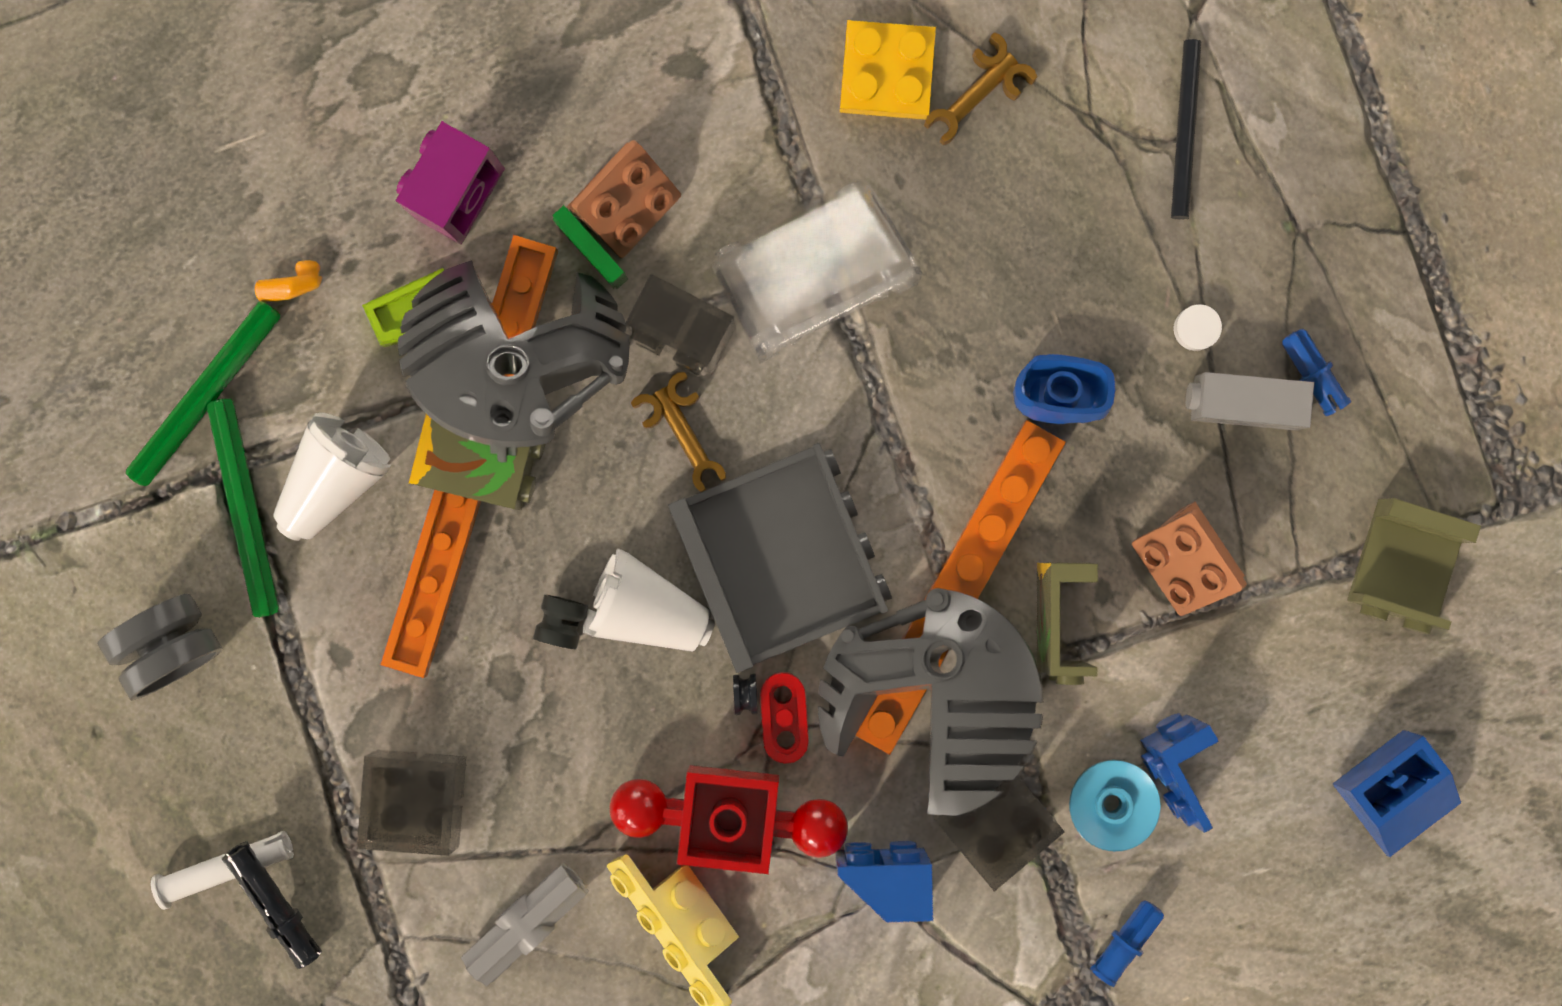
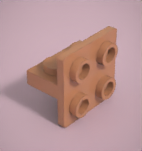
[567,140,681,258]
[1132,502,1247,616]

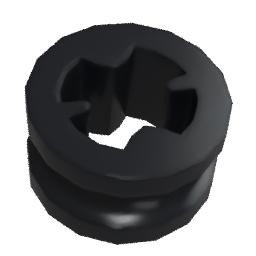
[733,674,758,715]

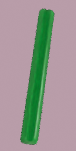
[125,301,281,486]
[207,399,280,618]

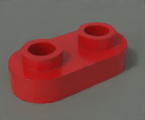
[760,672,809,764]

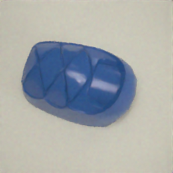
[1013,354,1115,424]

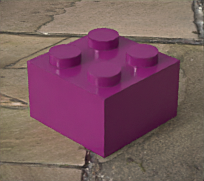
[395,121,505,245]

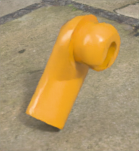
[255,260,323,302]

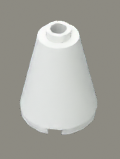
[273,413,391,541]
[583,549,714,652]

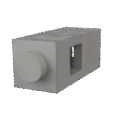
[1185,372,1314,431]

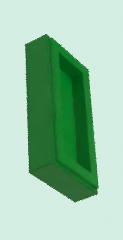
[552,205,628,289]

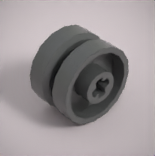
[97,594,223,701]

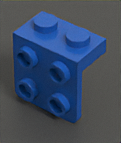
[1140,713,1219,833]

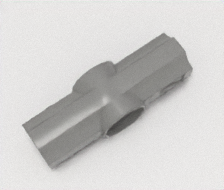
[461,863,589,987]

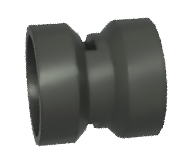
[533,594,588,649]

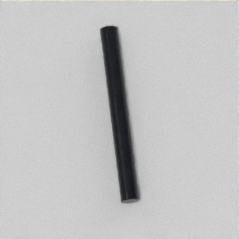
[1171,39,1202,220]

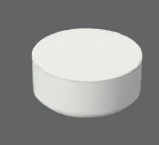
[1174,304,1222,351]

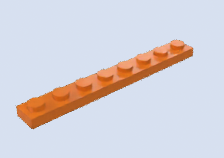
[855,420,1066,755]

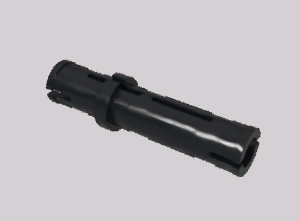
[221,841,322,969]

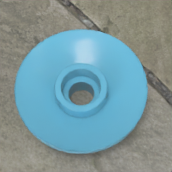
[1069,760,1161,852]

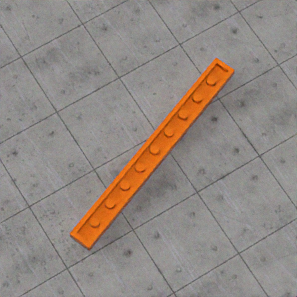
[380,235,559,678]

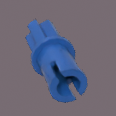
[1282,329,1351,416]
[1090,900,1164,987]

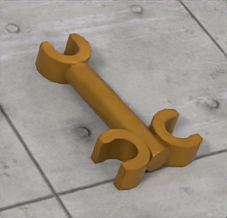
[924,32,1037,146]
[631,372,726,492]

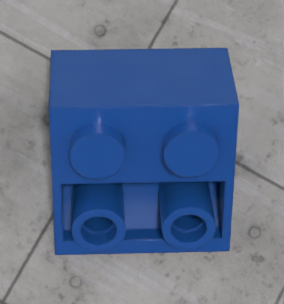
[1332,730,1461,857]
[835,841,933,922]

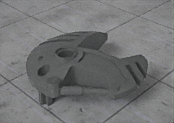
[398,260,630,463]
[818,588,1044,816]

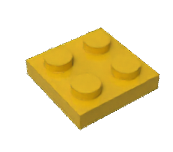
[839,20,936,120]

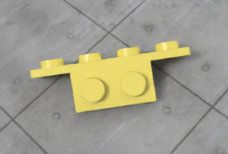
[607,854,739,1006]

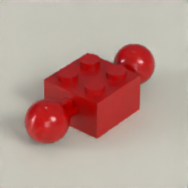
[609,765,848,875]

